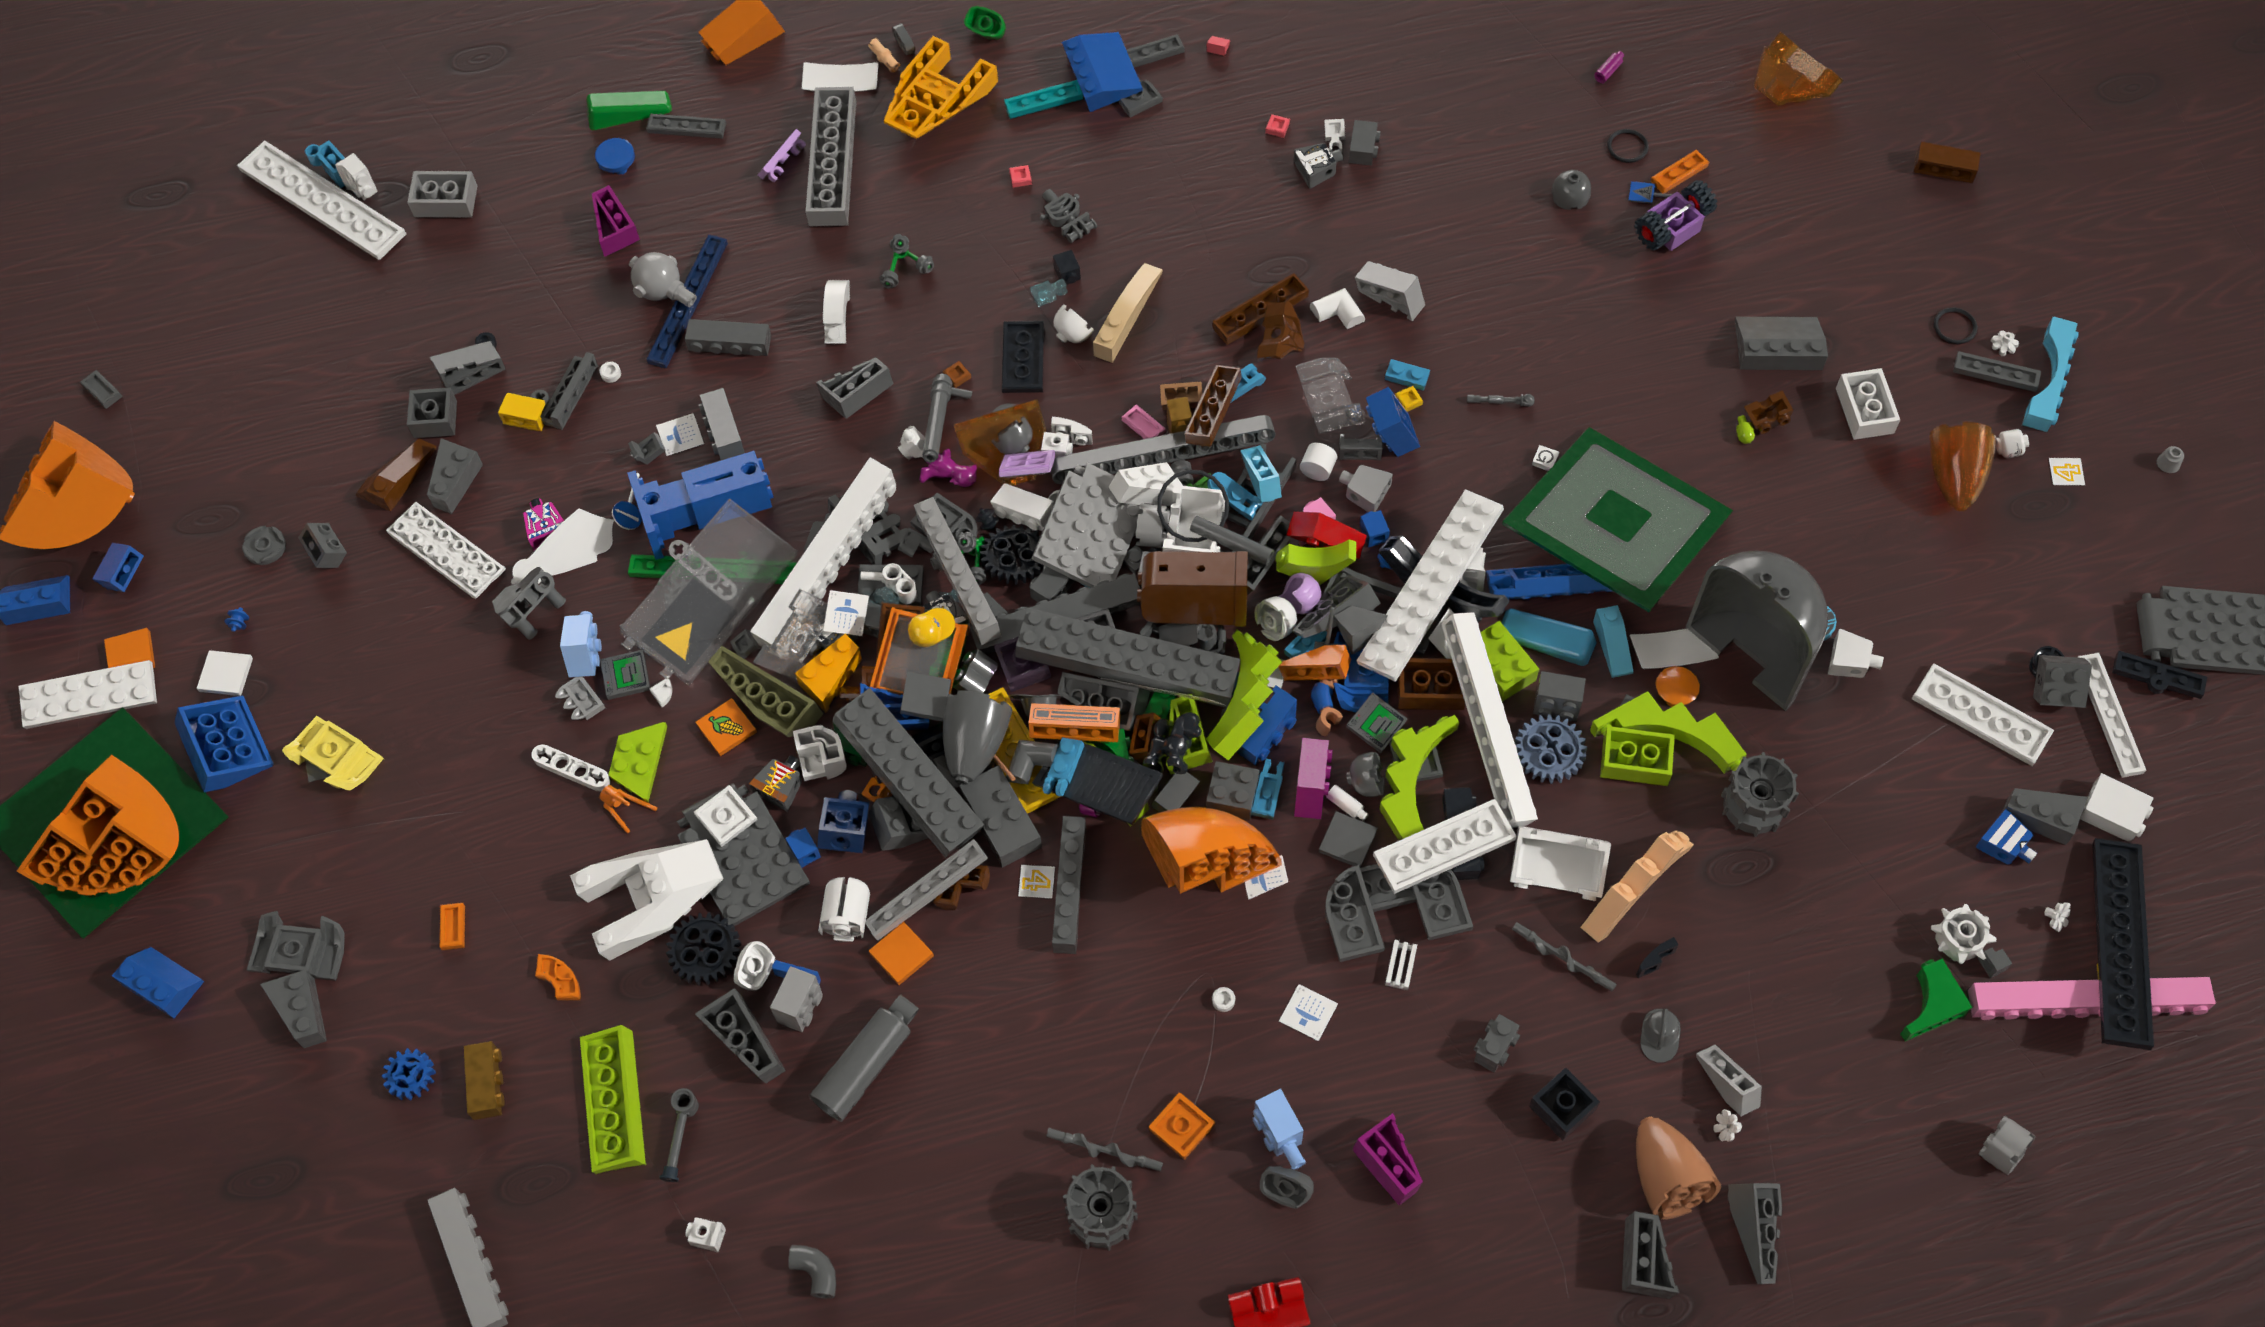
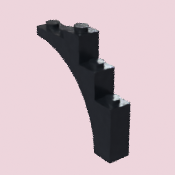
[1378,536,1510,622]

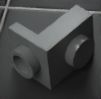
[628,432,666,465]

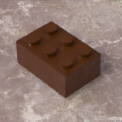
[1398,658,1466,710]

